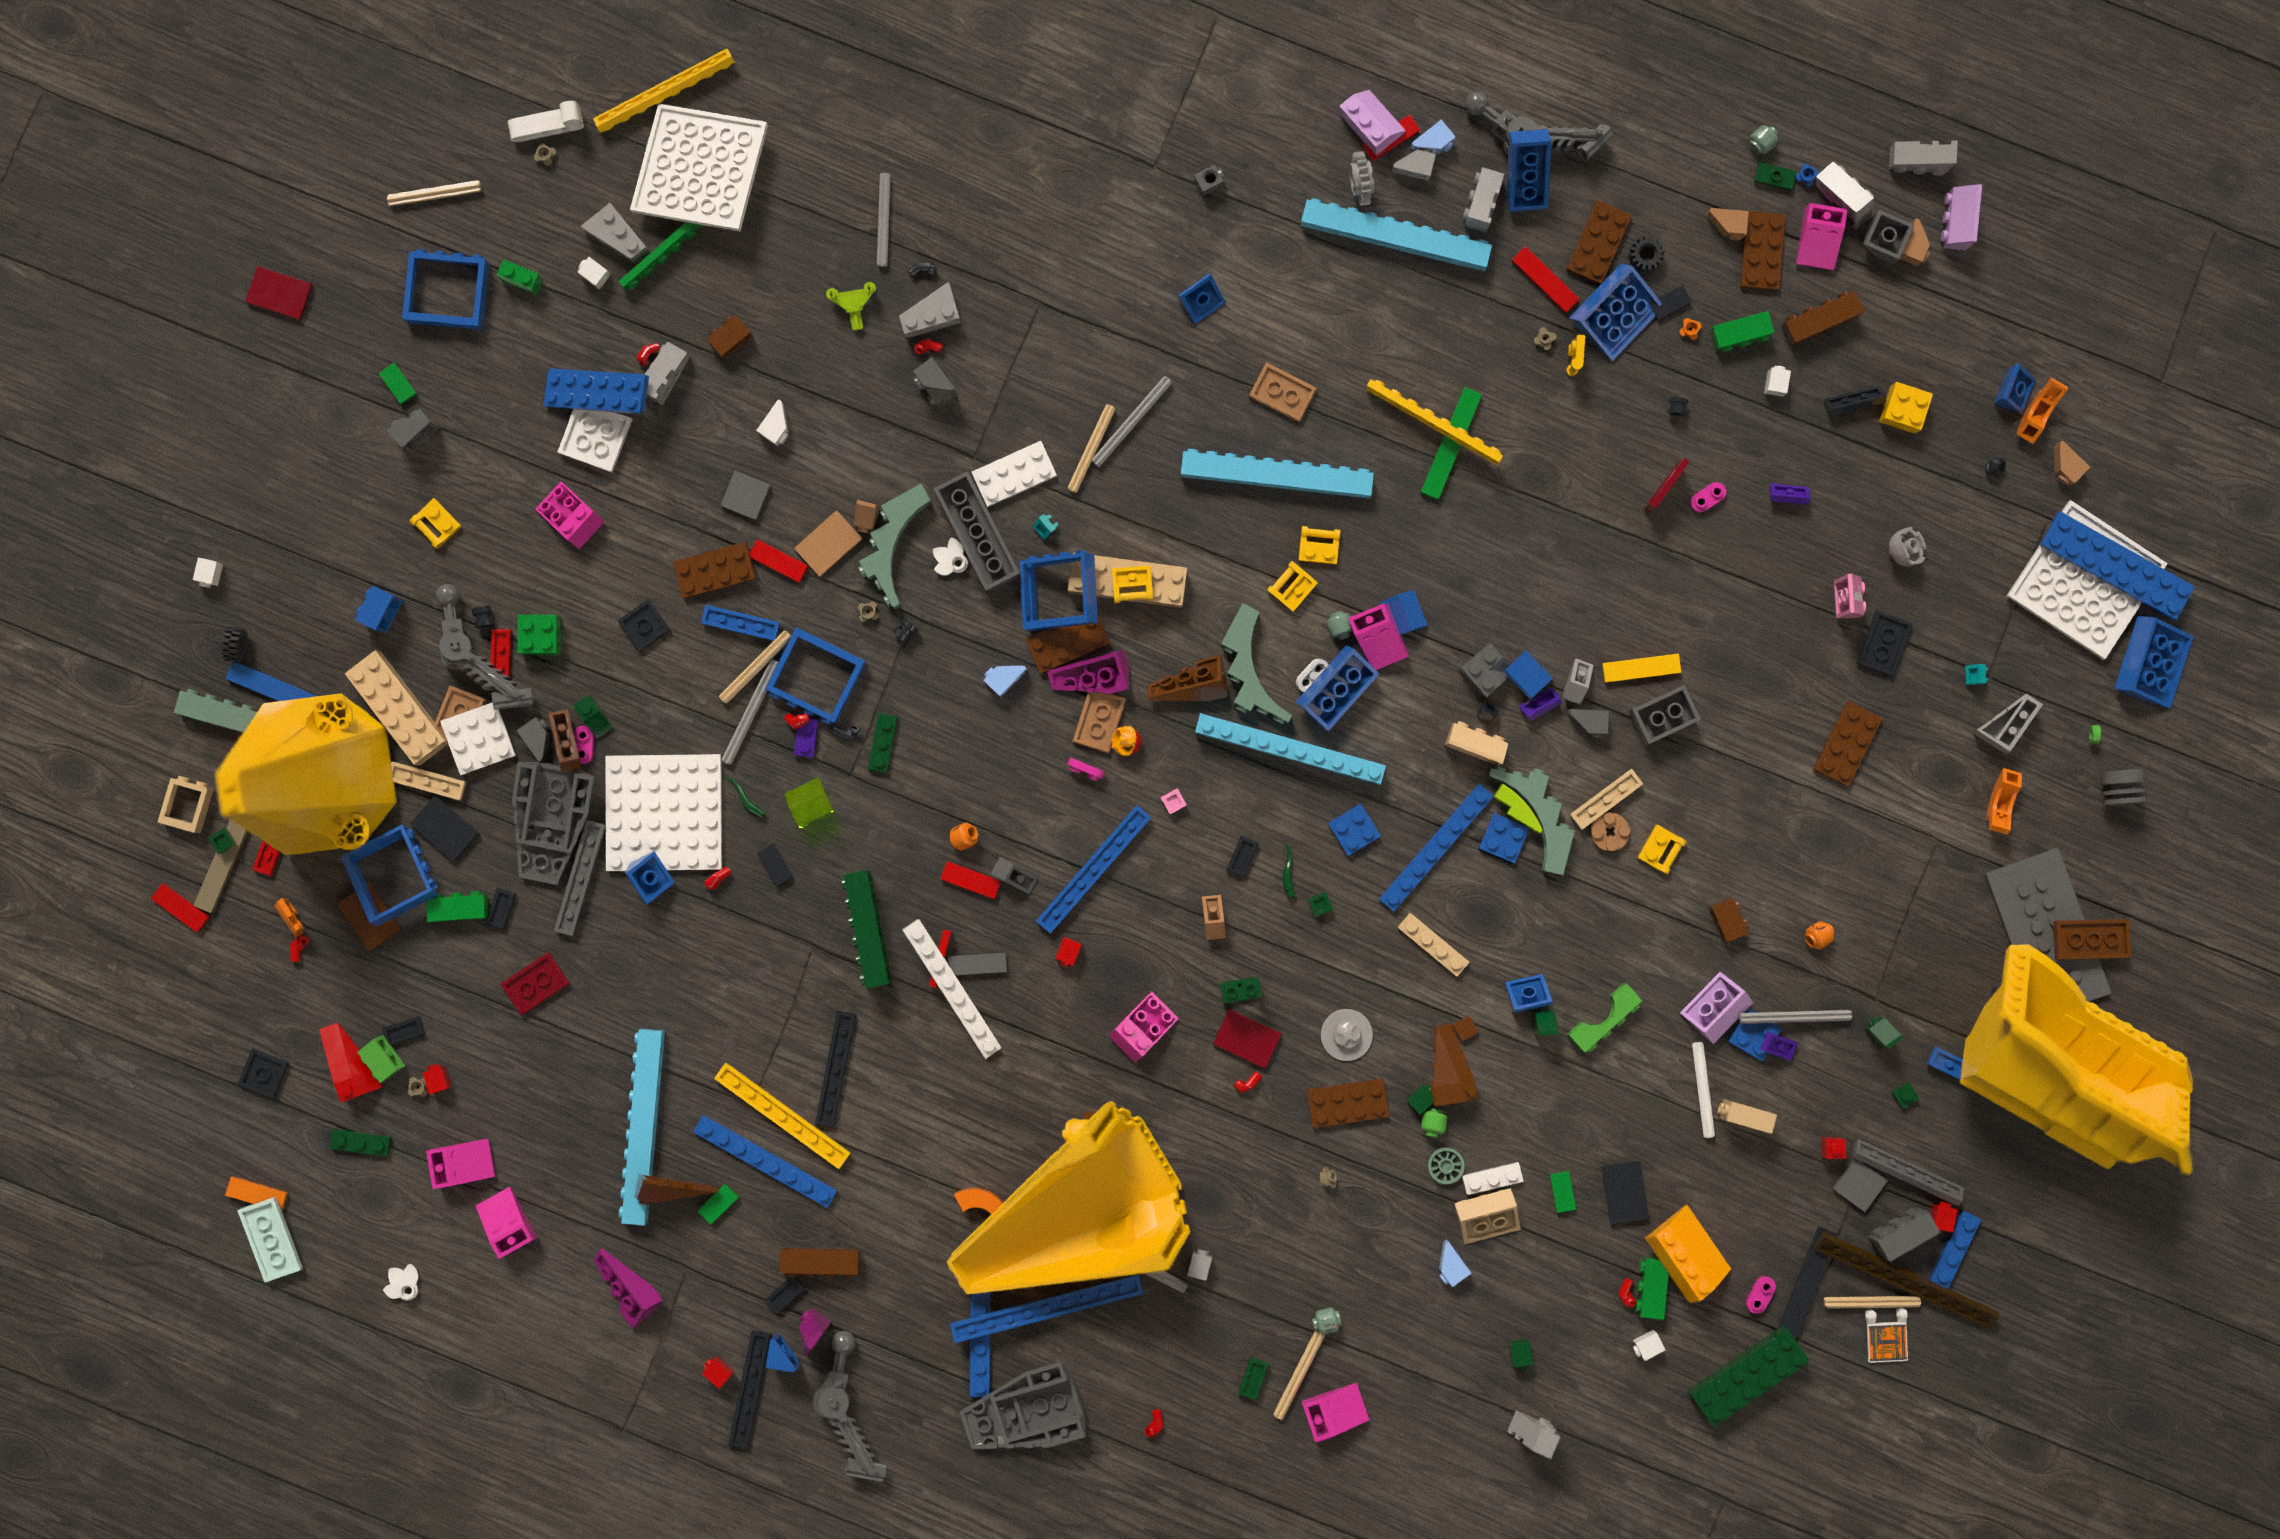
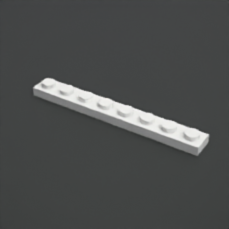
[902,919,1001,1059]

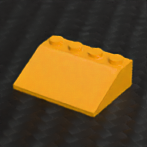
[1645,1205,1731,1303]

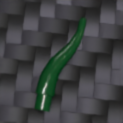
[727,777,765,818]
[1282,844,1295,898]

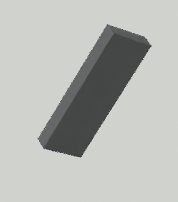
[948,953,1007,975]

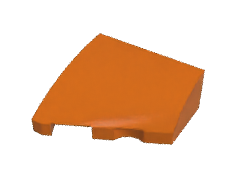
[274,898,305,938]

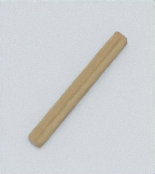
[387,181,481,206]
[1068,404,1115,493]
[719,631,791,703]
[1824,1296,1921,1308]
[1274,1330,1325,1420]

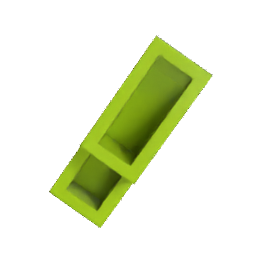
[1493,784,1542,834]

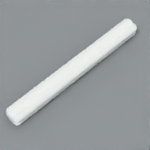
[1692,1042,1715,1138]

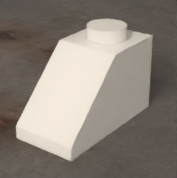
[756,399,788,447]

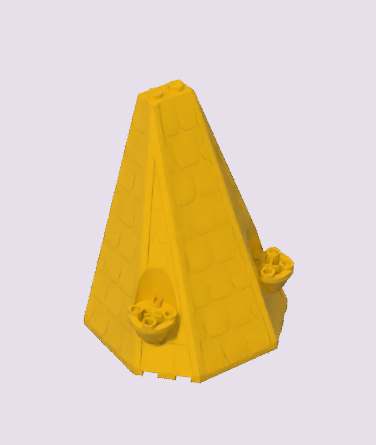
[216,693,397,856]
[947,1101,1190,1294]

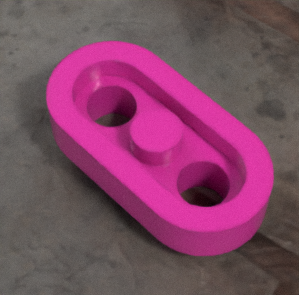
[1690,482,1726,513]
[574,726,594,764]
[1067,758,1105,781]
[1745,1276,1776,1314]

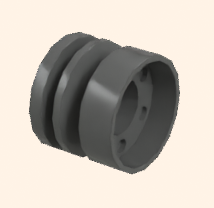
[2101,769,2146,807]

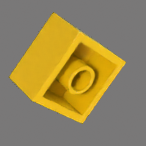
[1879,382,1933,434]

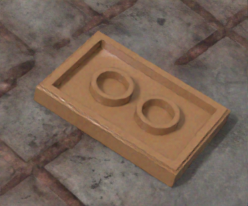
[1249,362,1317,423]
[794,510,862,577]
[435,686,486,747]
[1072,692,1126,753]

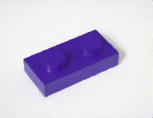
[1769,483,1811,505]
[1519,687,1562,722]
[794,718,819,758]
[1760,1031,1798,1061]

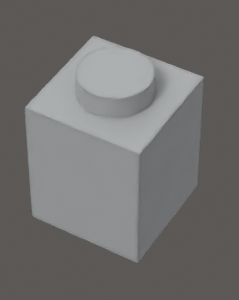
[1187,1249,1212,1281]

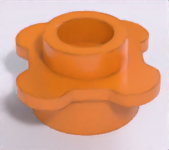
[1679,318,1701,340]

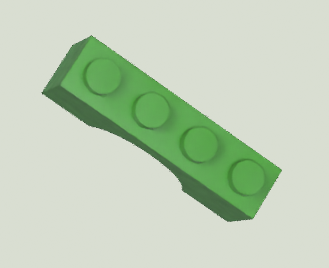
[1567,983,1642,1052]

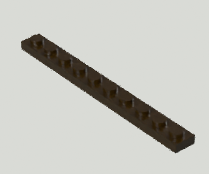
[1814,1232,2000,1329]

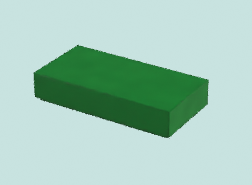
[379,363,417,405]
[1549,1171,1576,1213]
[698,1183,739,1225]

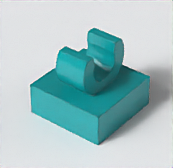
[1032,514,1058,540]
[1965,664,1988,685]

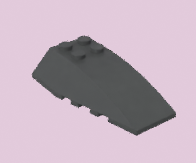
[512,762,594,885]
[960,1361,1086,1449]

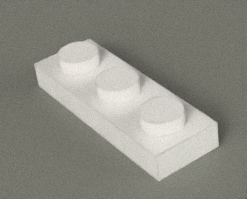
[1462,1162,1523,1195]

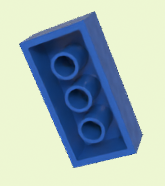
[1507,129,1551,211]
[1295,646,1379,731]

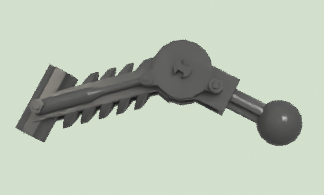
[1465,92,1613,161]
[435,584,533,710]
[813,1331,886,1482]

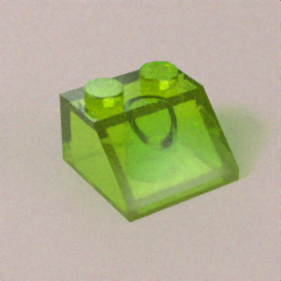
[785,777,836,828]

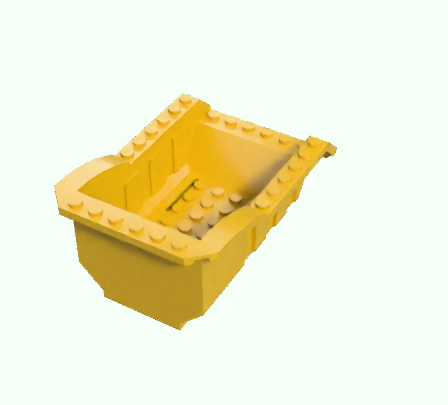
[1960,945,2193,1175]

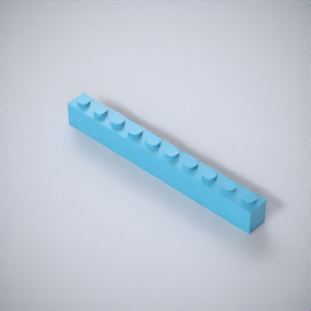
[1300,198,1492,271]
[1181,449,1374,499]
[1195,713,1386,785]
[619,1029,665,1225]

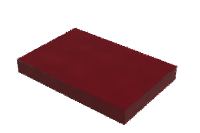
[245,266,313,320]
[1644,458,1690,513]
[500,952,571,1016]
[1213,1009,1282,1068]

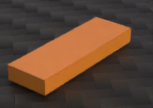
[225,1176,288,1211]

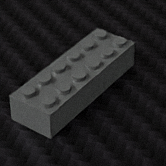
[933,471,1020,593]

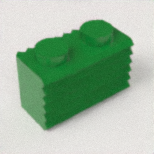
[497,259,543,295]

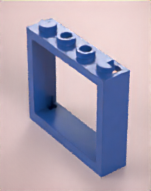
[402,249,489,330]
[1020,550,1098,631]
[766,627,867,725]
[341,824,439,927]

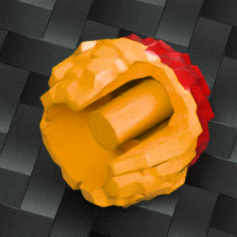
[1111,726,1142,756]

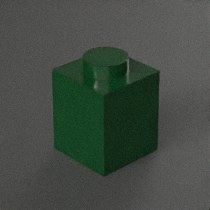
[1406,1084,1433,1114]
[1508,1338,1534,1370]

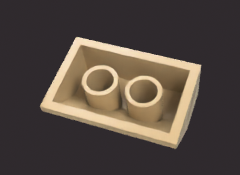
[1444,721,1508,766]
[1455,1188,1521,1244]

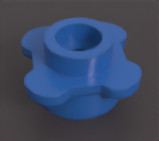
[1796,164,1818,187]

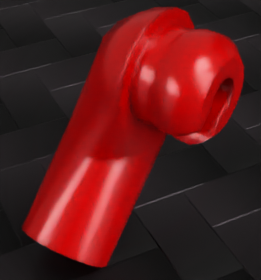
[914,338,943,354]
[1619,1277,1636,1308]

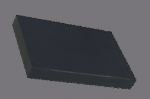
[1856,610,1913,677]
[410,795,479,862]
[1601,1161,1649,1224]

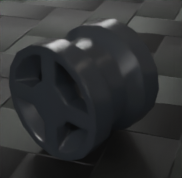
[1668,397,1689,416]

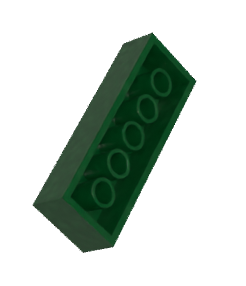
[841,870,892,989]
[1688,1325,1810,1427]

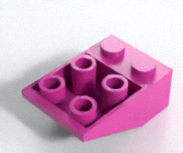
[1796,203,1848,271]
[536,481,605,549]
[1348,603,1409,670]
[1108,991,1179,1063]
[426,1138,495,1189]
[476,1187,538,1259]
[1302,1382,1369,1442]

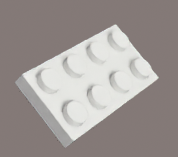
[972,441,1057,507]

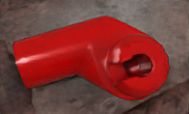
[637,342,661,366]
[784,713,809,730]
[705,867,731,890]
[290,935,309,962]
[1234,1071,1262,1093]
[1145,1409,1163,1437]

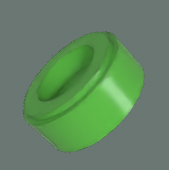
[2089,725,2101,744]

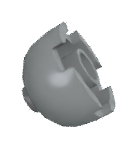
[1889,527,1926,567]

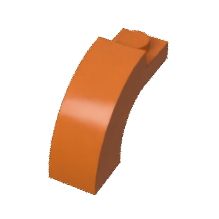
[2016,378,2068,444]
[1986,768,2022,835]
[954,1188,1004,1214]

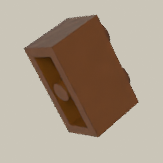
[707,315,753,360]
[1708,898,1749,943]

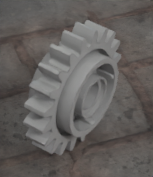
[1349,151,1374,206]

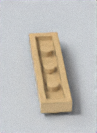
[391,761,466,800]
[1569,769,1643,830]
[1397,913,1469,977]

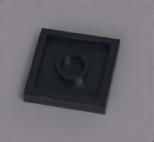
[617,599,671,652]
[238,1048,289,1098]

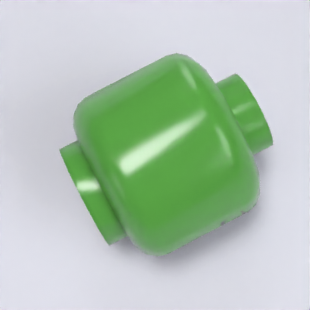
[1421,1108,1448,1138]

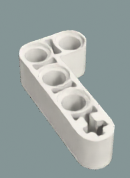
[508,101,584,142]

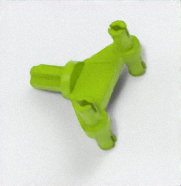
[826,282,876,330]

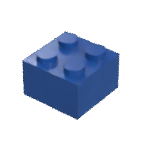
[355,586,403,634]

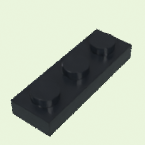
[1824,386,1886,416]

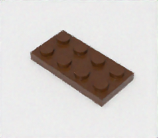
[1566,200,1632,285]
[1740,211,1785,291]
[673,542,756,599]
[1025,613,1110,674]
[1813,701,1883,787]
[2053,919,2131,960]
[1307,1078,1389,1128]

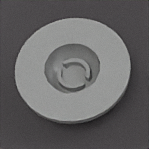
[1321,1009,1373,1061]

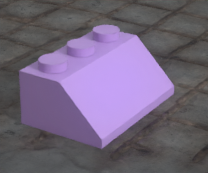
[1339,90,1405,155]
[1941,184,1982,250]
[1680,972,1754,1044]

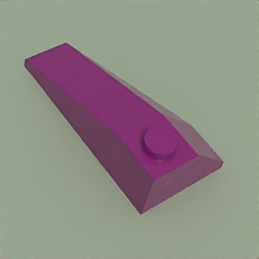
[1047,649,1129,694]
[594,1249,662,1329]
[799,1308,831,1356]

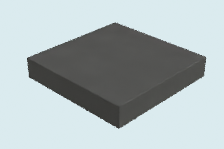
[720,471,771,521]
[1832,1158,1887,1212]

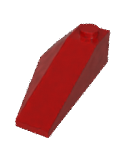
[319,1022,383,1103]

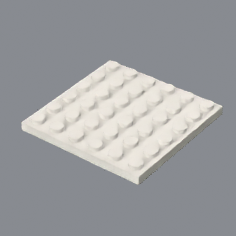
[630,104,768,232]
[2006,500,2167,659]
[606,754,722,871]

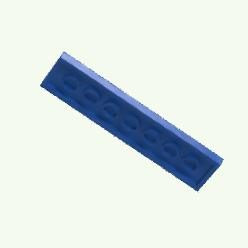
[2039,511,2195,620]

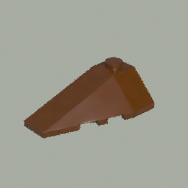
[1148,655,1228,701]
[1431,1023,1478,1106]
[635,1174,718,1205]

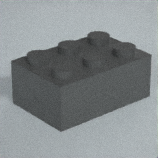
[1629,685,1701,745]
[1868,1207,1940,1262]

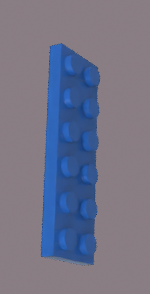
[543,368,649,414]

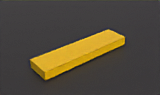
[1602,654,1681,683]

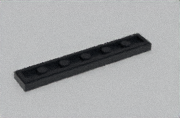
[815,1010,856,1128]
[1777,1226,1837,1340]
[728,1330,771,1449]

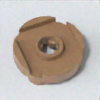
[1590,813,1630,851]

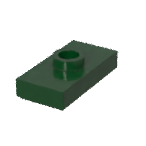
[1754,162,1796,191]
[1238,1356,1269,1400]

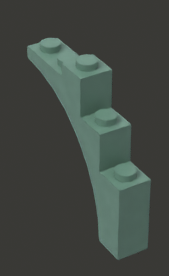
[858,484,932,609]
[1221,603,1292,724]
[1487,766,1575,875]

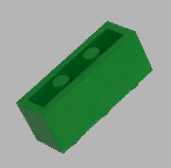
[1709,311,1775,353]
[426,891,489,922]
[1635,1256,1669,1320]

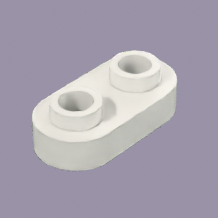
[1296,659,1328,692]

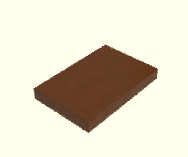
[337,882,402,951]

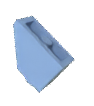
[1410,120,1456,154]
[983,666,1027,697]
[1439,1239,1471,1287]

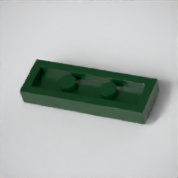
[868,713,898,773]
[330,1129,391,1156]

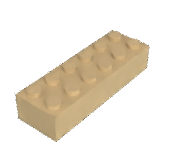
[1068,553,1187,608]
[345,650,448,766]

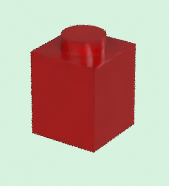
[1055,937,1082,968]
[422,1063,452,1095]
[1820,1137,1846,1159]
[1931,1201,1957,1232]
[702,1356,734,1389]

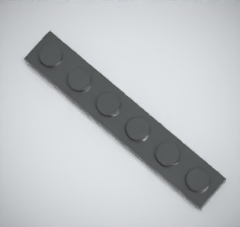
[554,820,606,936]
[1852,1139,1964,1206]

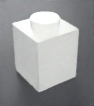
[578,257,611,289]
[1764,366,1791,397]
[193,558,223,588]
[1632,1330,1665,1361]

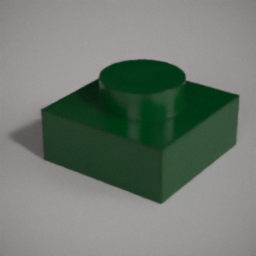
[208,828,236,854]
[1308,892,1333,917]
[1891,1082,1920,1109]

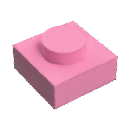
[1161,788,1186,814]

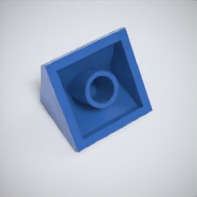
[1178,273,1226,324]
[1994,363,2036,414]
[1378,590,1427,636]
[1504,649,1553,699]
[625,851,675,905]
[1505,974,1553,1012]
[766,1332,801,1372]

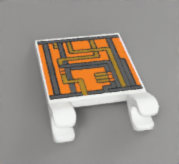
[1865,1307,1908,1363]

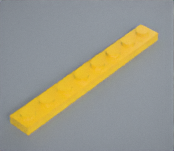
[593,49,734,133]
[1366,379,1503,466]
[714,1062,851,1169]

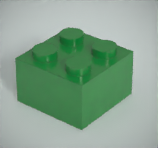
[517,615,561,655]

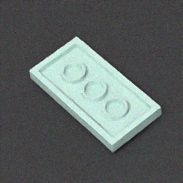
[238,1196,303,1282]

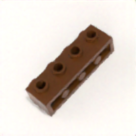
[1782,291,1865,346]
[780,1247,860,1278]

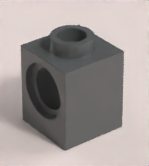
[1194,165,1225,196]

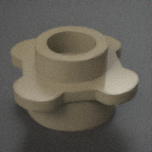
[534,144,556,166]
[1534,327,1556,350]
[858,601,878,622]
[408,1077,427,1097]
[1320,1167,1337,1188]

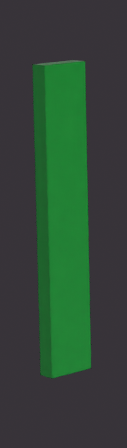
[1420,387,1482,500]

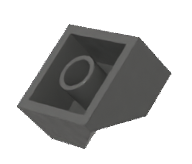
[1863,210,1914,265]
[913,358,957,408]
[387,408,440,454]
[1459,643,1509,698]

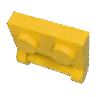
[1566,335,1585,377]
[409,498,462,549]
[1298,526,1340,564]
[1267,561,1318,612]
[1112,565,1153,603]
[1637,825,1687,875]

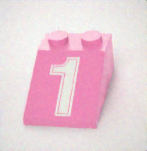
[1834,574,1866,619]

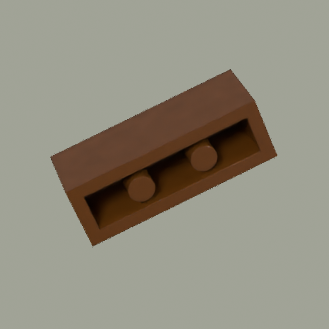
[549,709,581,773]

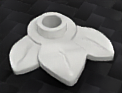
[933,538,968,575]
[383,1264,419,1301]

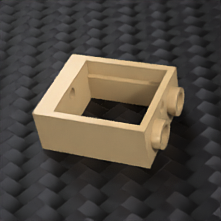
[158,776,214,833]
[1718,1099,1777,1134]

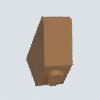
[1706,208,1749,240]
[1900,218,1930,266]
[2054,441,2090,486]
[854,500,880,534]
[1202,895,1226,940]

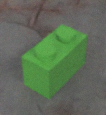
[358,1035,405,1083]

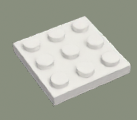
[558,409,632,473]
[440,703,516,775]

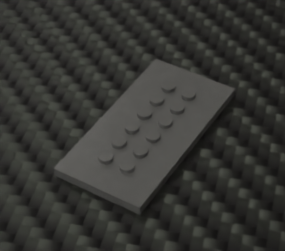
[1984,848,2111,1002]

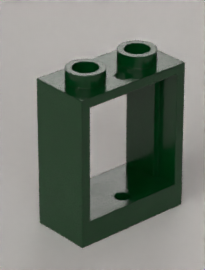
[1219,977,1262,1003]

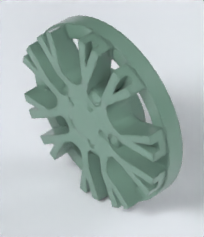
[1428,1148,1464,1184]

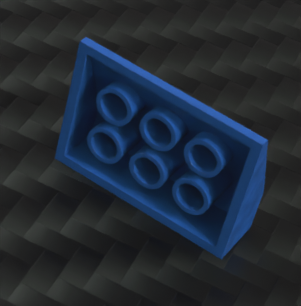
[1569,263,1662,361]
[2114,616,2194,709]

